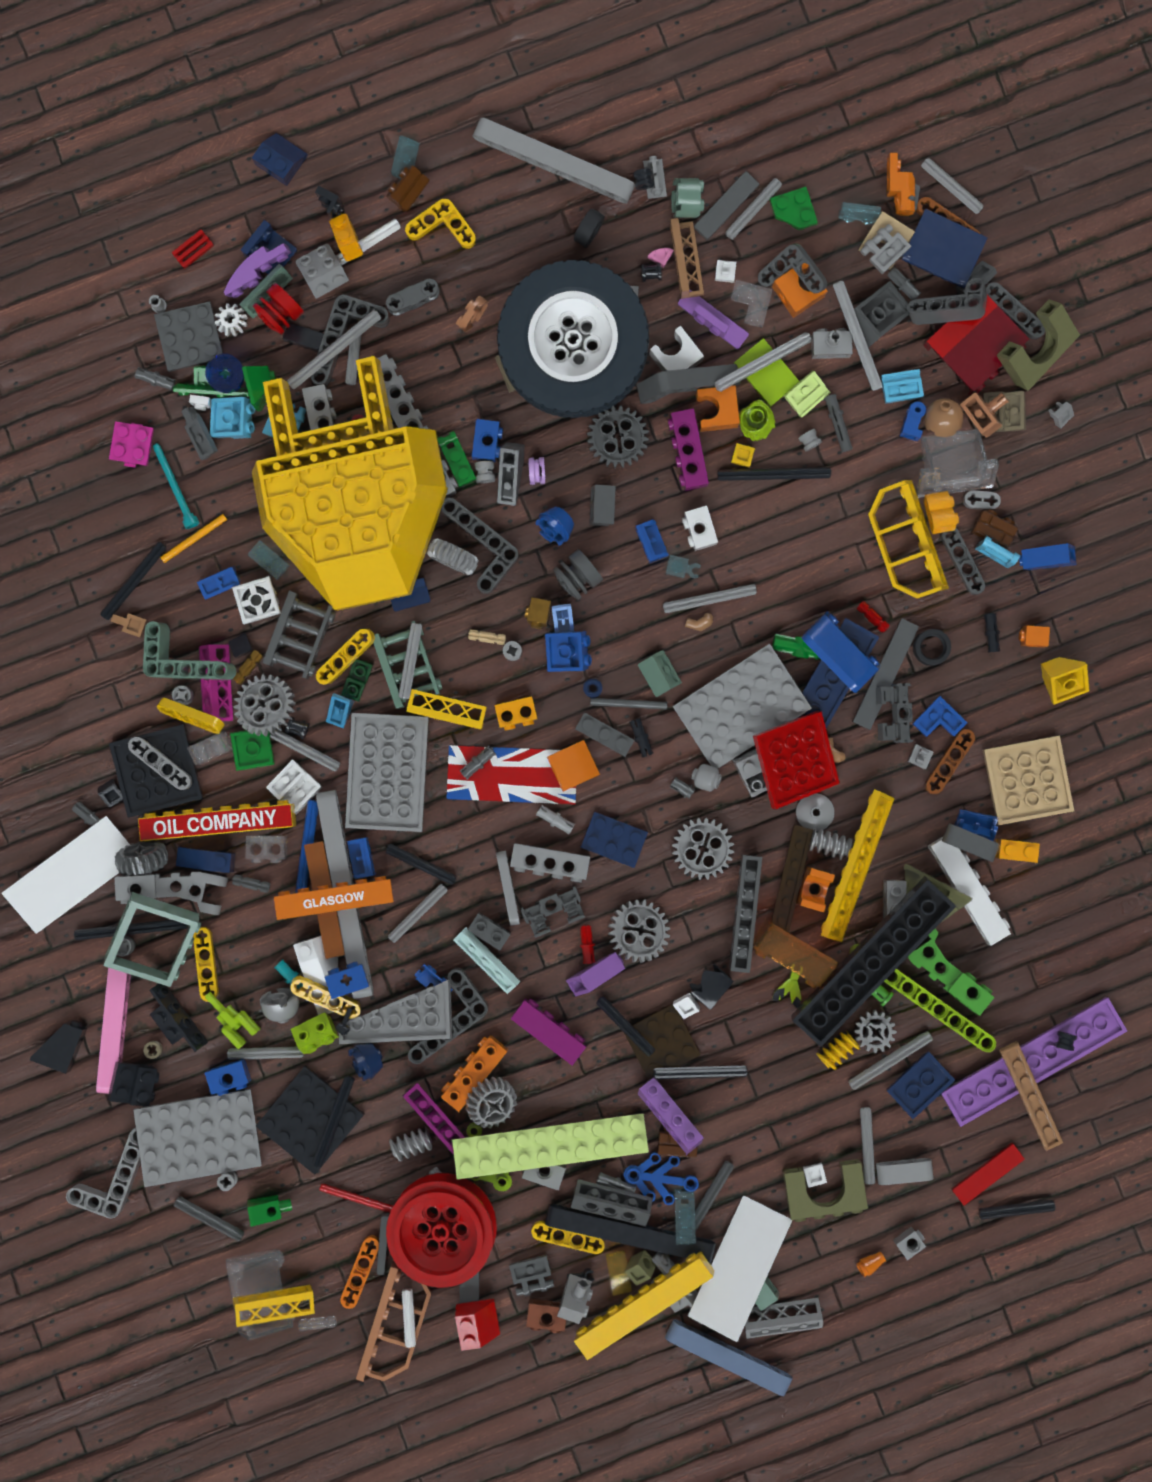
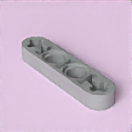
[128,737,192,790]
[496,851,520,926]

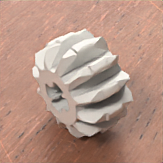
[215,303,248,337]

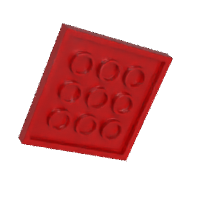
[753,711,840,810]

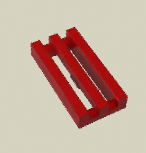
[172,229,214,269]

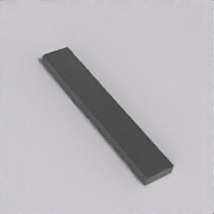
[852,618,919,730]

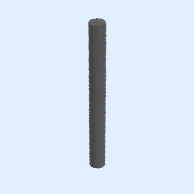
[590,698,667,710]

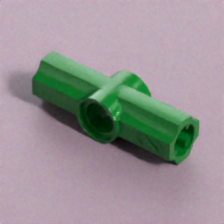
[772,634,821,660]

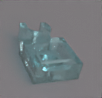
[665,555,701,579]

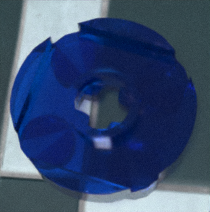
[205,354,245,394]

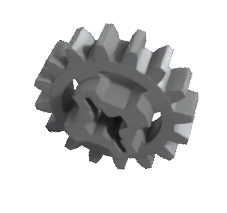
[853,1010,897,1053]

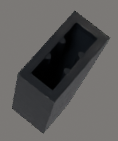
[30,1020,87,1074]

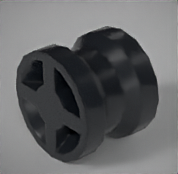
[633,168,654,190]
[1054,1031,1077,1051]

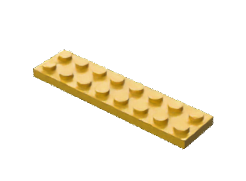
[821,790,894,942]

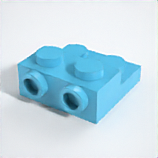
[210,397,255,439]

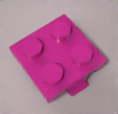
[109,421,154,468]

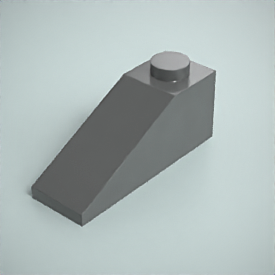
[497,442,525,506]

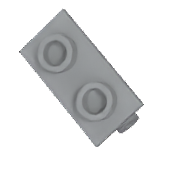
[643,156,667,199]

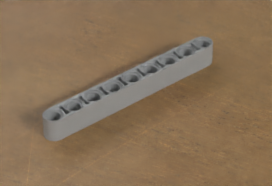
[473,118,635,204]

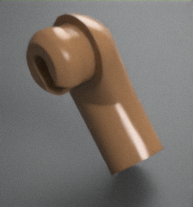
[685,613,713,631]
[828,738,845,763]

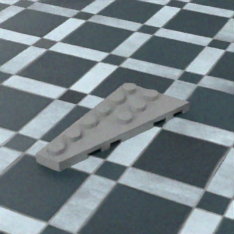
[339,980,452,1044]

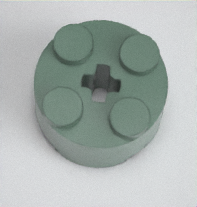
[671,178,704,218]

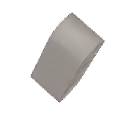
[876,1158,934,1185]

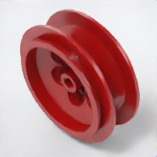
[386,1173,497,1288]

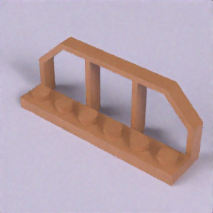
[356,1260,432,1382]

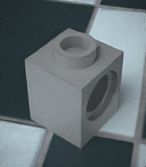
[893,1227,926,1261]

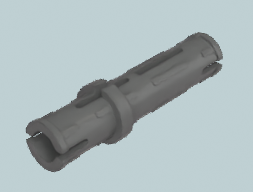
[824,394,853,453]

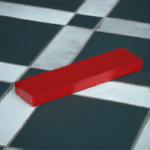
[951,1143,1025,1205]

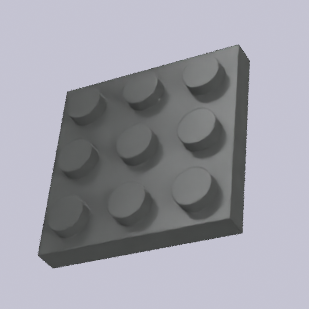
[154,301,225,372]

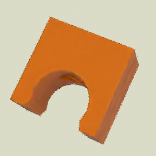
[772,263,828,318]
[696,385,740,432]
[796,867,835,912]

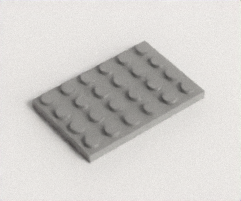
[673,644,812,768]
[345,713,429,832]
[133,1089,262,1187]

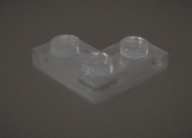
[731,280,773,328]

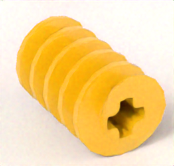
[816,1031,860,1070]

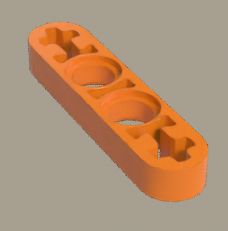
[340,1235,379,1309]

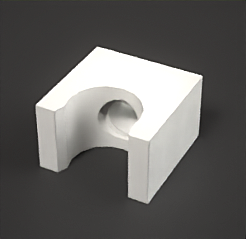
[649,326,704,372]

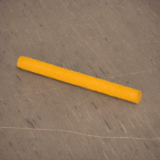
[160,514,227,563]

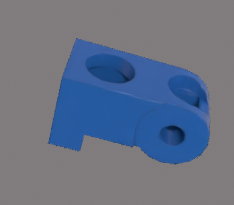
[899,401,926,442]

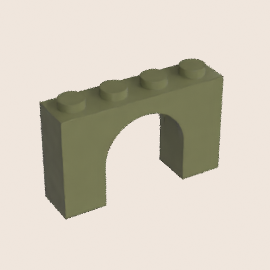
[997,299,1080,391]
[782,1159,868,1222]

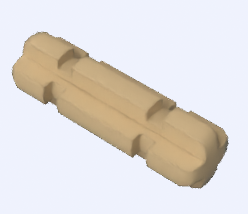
[468,629,506,645]

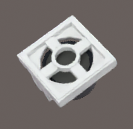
[232,576,281,625]

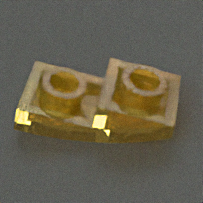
[605,1251,632,1295]

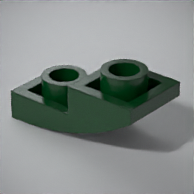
[341,658,374,702]

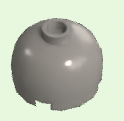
[259,988,299,1023]

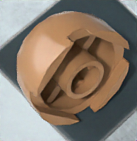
[924,398,964,437]

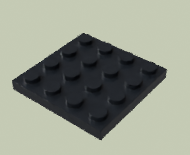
[109,724,203,818]
[256,1065,364,1175]

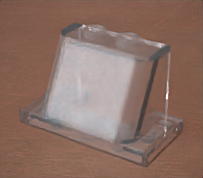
[917,429,999,498]

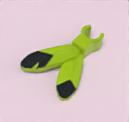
[772,962,803,1008]

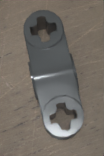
[386,279,439,316]

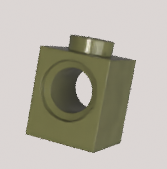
[624,1250,656,1285]

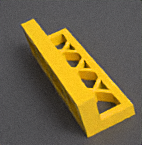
[406,689,487,730]
[233,1285,315,1327]

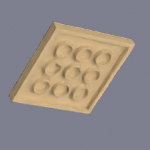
[983,736,1074,825]

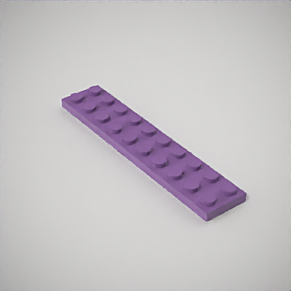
[941,997,1127,1127]

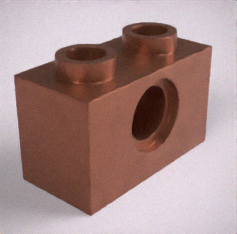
[526,1298,566,1333]

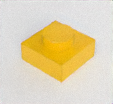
[731,443,755,468]

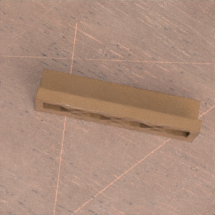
[670,218,704,299]

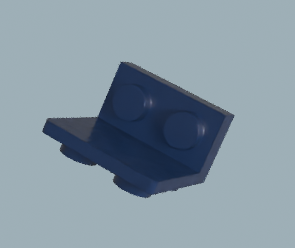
[240,220,297,274]

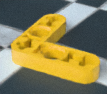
[405,199,476,249]

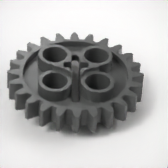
[587,406,649,469]

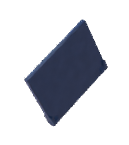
[902,209,988,289]

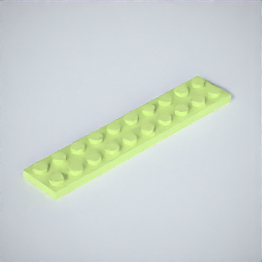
[452,1113,649,1179]

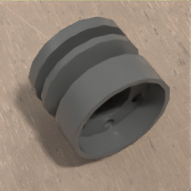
[553,549,603,601]

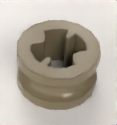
[144,1041,163,1059]

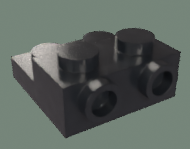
[107,1062,159,1107]

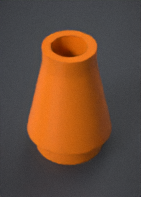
[856,1251,886,1277]

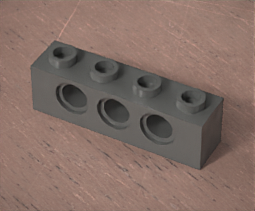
[571,1179,653,1227]

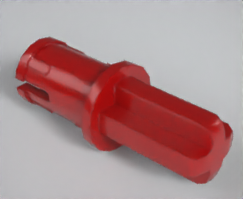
[580,925,595,964]

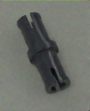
[984,613,1000,653]
[629,717,654,758]

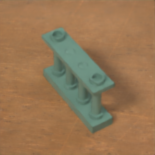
[373,621,443,709]

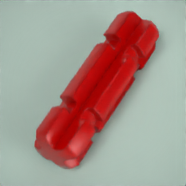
[857,601,890,633]

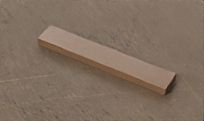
[999,1041,1063,1151]

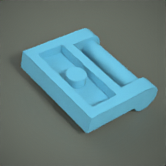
[975,536,1020,568]

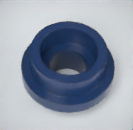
[583,679,602,698]

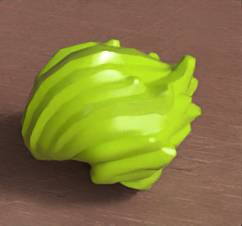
[739,399,775,441]

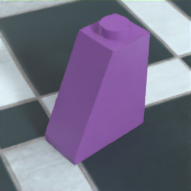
[566,952,625,997]

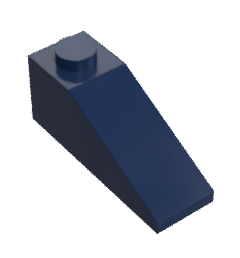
[176,847,236,873]

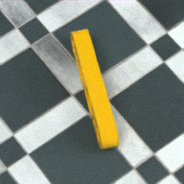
[316,629,375,685]
[157,698,225,734]
[193,927,219,1002]
[290,976,361,1019]
[531,1221,605,1254]

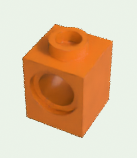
[1019,625,1050,648]

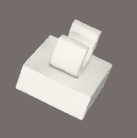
[715,260,736,283]

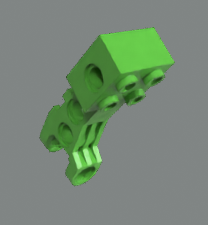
[908,929,995,1016]

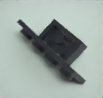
[149,984,208,1052]

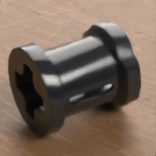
[641,263,662,282]
[285,717,310,739]

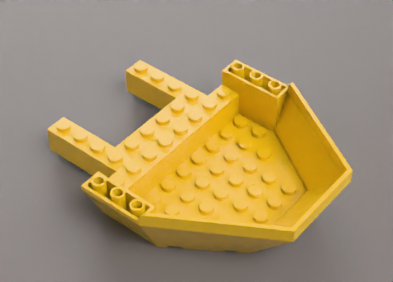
[252,356,448,611]

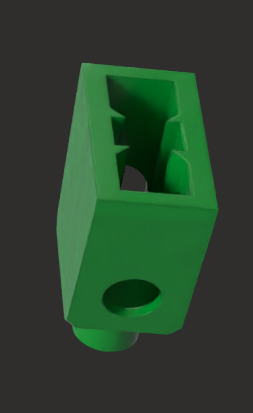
[247,1195,292,1227]

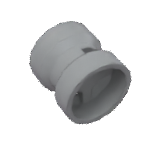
[475,461,495,483]
[117,936,136,956]

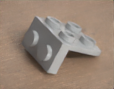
[296,244,349,299]

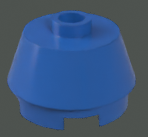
[535,507,574,546]

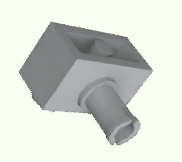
[811,328,853,359]
[557,1274,593,1324]

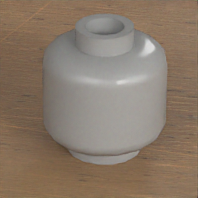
[692,764,722,792]

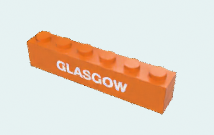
[274,876,394,920]

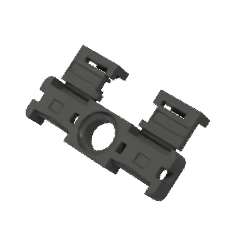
[876,683,913,743]
[521,886,585,938]

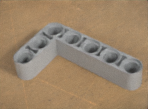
[66,1127,141,1219]

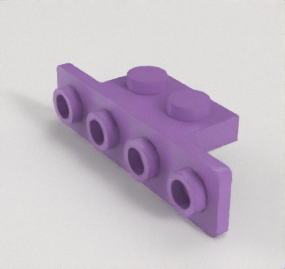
[678,289,749,349]

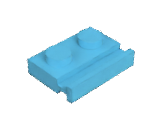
[881,369,924,404]

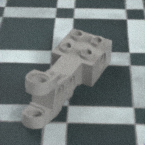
[115,871,228,915]

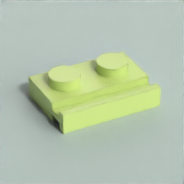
[784,371,831,417]

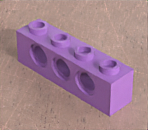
[638,1077,704,1154]

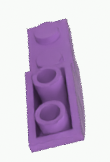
[224,243,292,298]

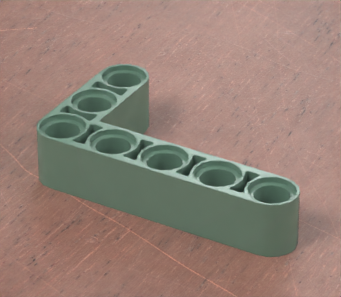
[143,621,236,680]

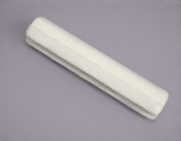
[402,1288,416,1348]

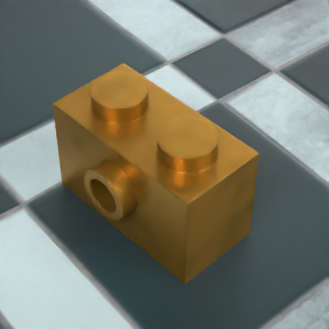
[525,598,551,630]

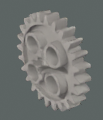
[233,674,296,736]
[672,818,734,880]
[608,900,670,963]

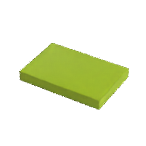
[734,338,800,407]

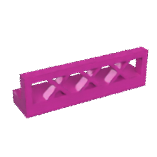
[199,645,233,722]

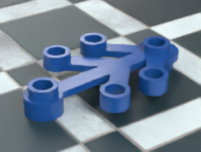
[624,1152,699,1205]

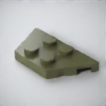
[904,864,973,923]

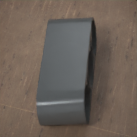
[942,823,1000,862]

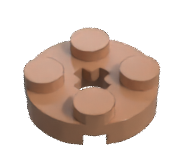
[456,296,489,333]

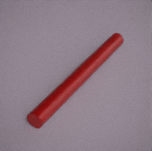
[319,1183,393,1213]

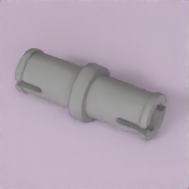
[536,805,575,835]

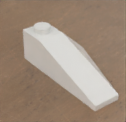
[293,935,339,1015]

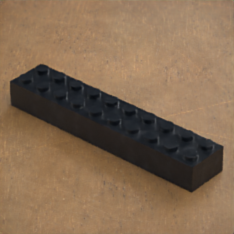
[791,876,956,1047]

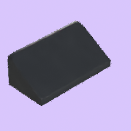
[282,323,324,352]

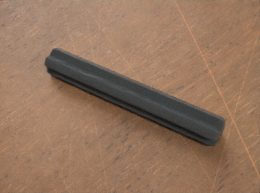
[688,1161,734,1231]
[174,1196,244,1242]

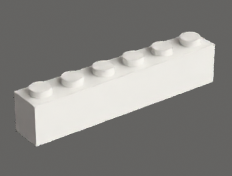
[928,837,1011,946]

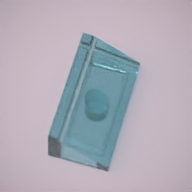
[391,136,420,178]

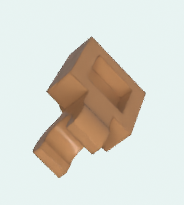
[111,613,148,638]

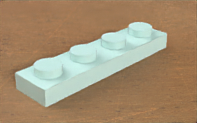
[453,927,520,994]

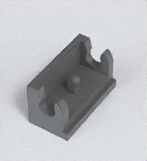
[589,485,616,526]

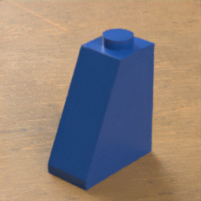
[1019,543,1077,570]

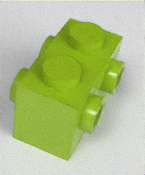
[291,1012,339,1054]

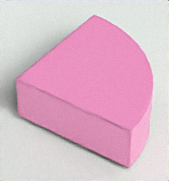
[648,248,674,268]

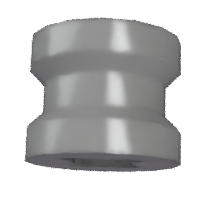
[798,429,822,452]
[503,641,522,661]
[172,686,194,705]

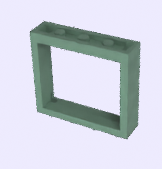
[103,892,201,987]

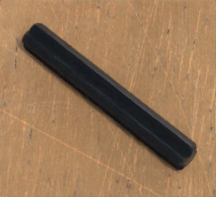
[386,844,457,885]
[596,996,655,1057]
[978,1200,1056,1220]

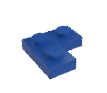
[912,696,967,737]

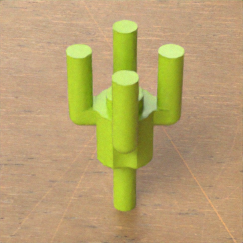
[205,992,261,1050]

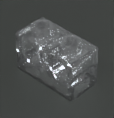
[187,732,233,765]
[245,835,287,863]

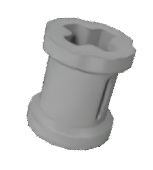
[217,1171,238,1191]

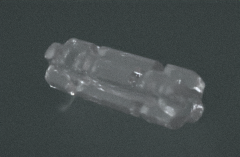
[298,1316,337,1331]

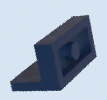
[391,578,431,612]

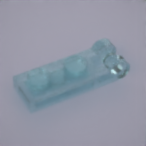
[674,1189,696,1245]

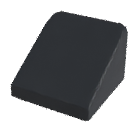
[228,633,254,659]
[97,779,123,808]

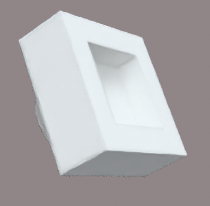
[189,395,211,411]
[673,993,700,1019]
[803,1163,827,1188]

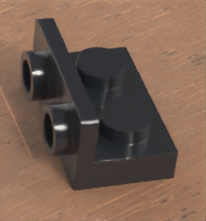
[315,185,345,219]

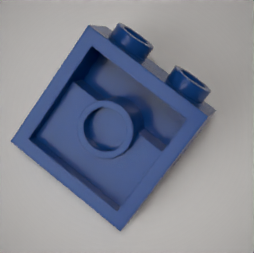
[545,631,592,672]

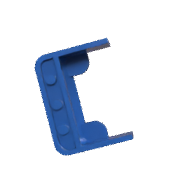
[801,611,881,693]

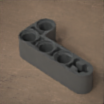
[907,278,987,325]

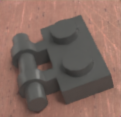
[509,1254,555,1296]

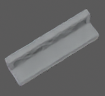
[745,1298,823,1339]

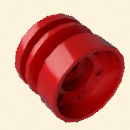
[252,283,304,335]

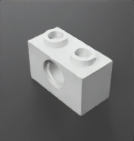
[682,506,718,551]

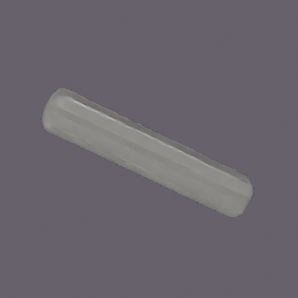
[345,335,361,385]

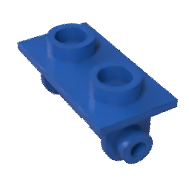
[414,964,453,991]

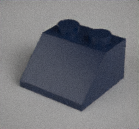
[252,133,308,186]

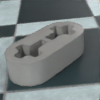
[963,490,1001,510]

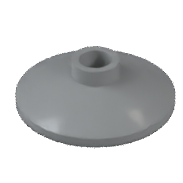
[796,793,834,831]

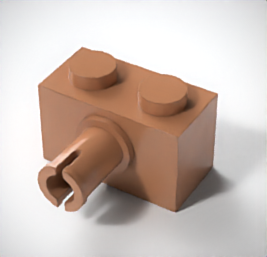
[960,392,1009,438]

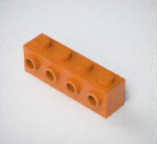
[441,1035,508,1112]

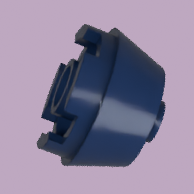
[348,1043,383,1082]

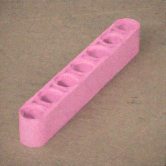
[96,968,131,1094]

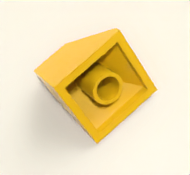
[1041,657,1089,705]

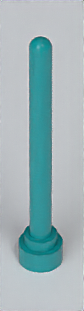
[153,443,200,529]

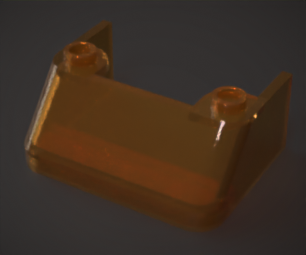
[753,919,839,989]

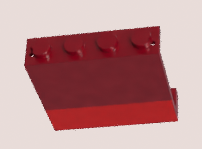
[923,295,1029,395]

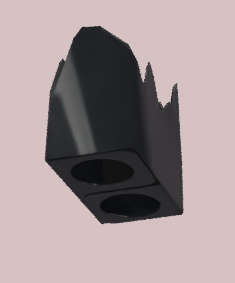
[687,960,734,1010]

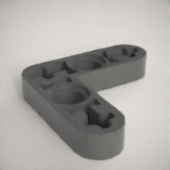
[758,244,827,293]

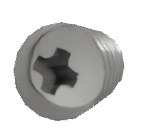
[810,827,853,860]
[389,1126,432,1162]

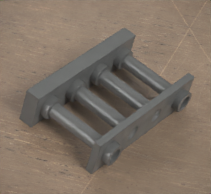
[262,591,336,680]

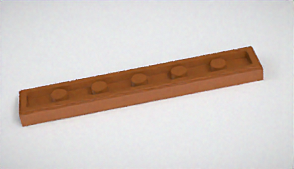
[304,841,345,959]

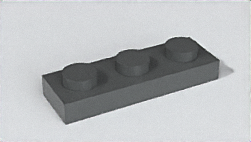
[575,712,634,757]

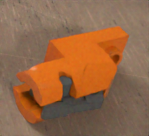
[887,153,920,216]

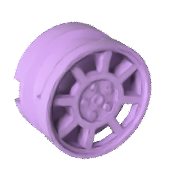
[529,457,545,485]

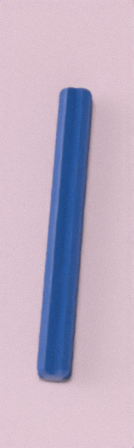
[295,800,318,893]

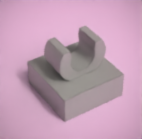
[1049,402,1074,429]
[907,744,934,769]

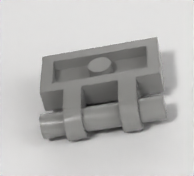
[860,224,911,274]

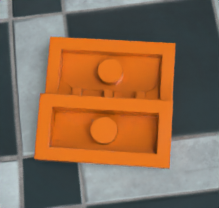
[547,740,600,792]

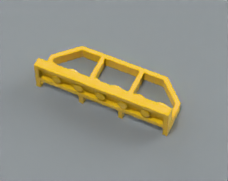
[868,480,949,599]

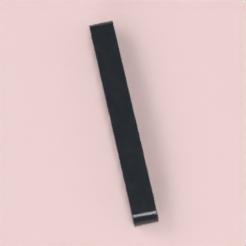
[545,1204,716,1263]

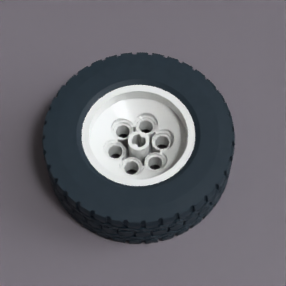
[497,260,649,418]

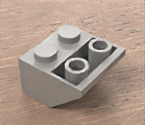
[732,748,767,797]

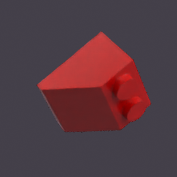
[455,1299,500,1351]

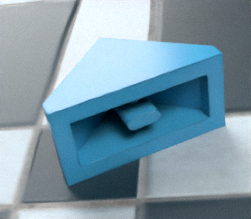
[326,693,354,729]

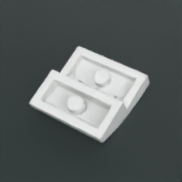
[266,760,322,815]

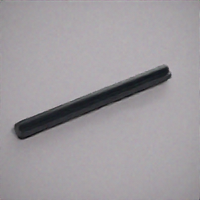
[717,467,831,481]
[74,920,189,941]

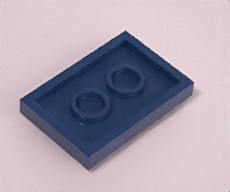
[581,812,648,868]
[886,1051,955,1119]

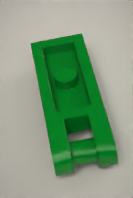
[437,431,476,488]

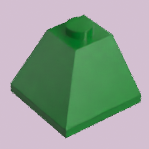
[242,366,276,412]

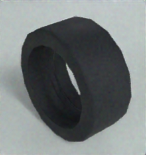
[574,208,605,248]
[913,629,951,666]

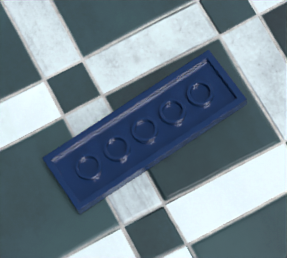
[796,618,879,728]

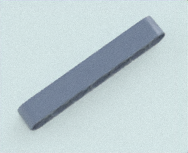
[665,1319,793,1396]

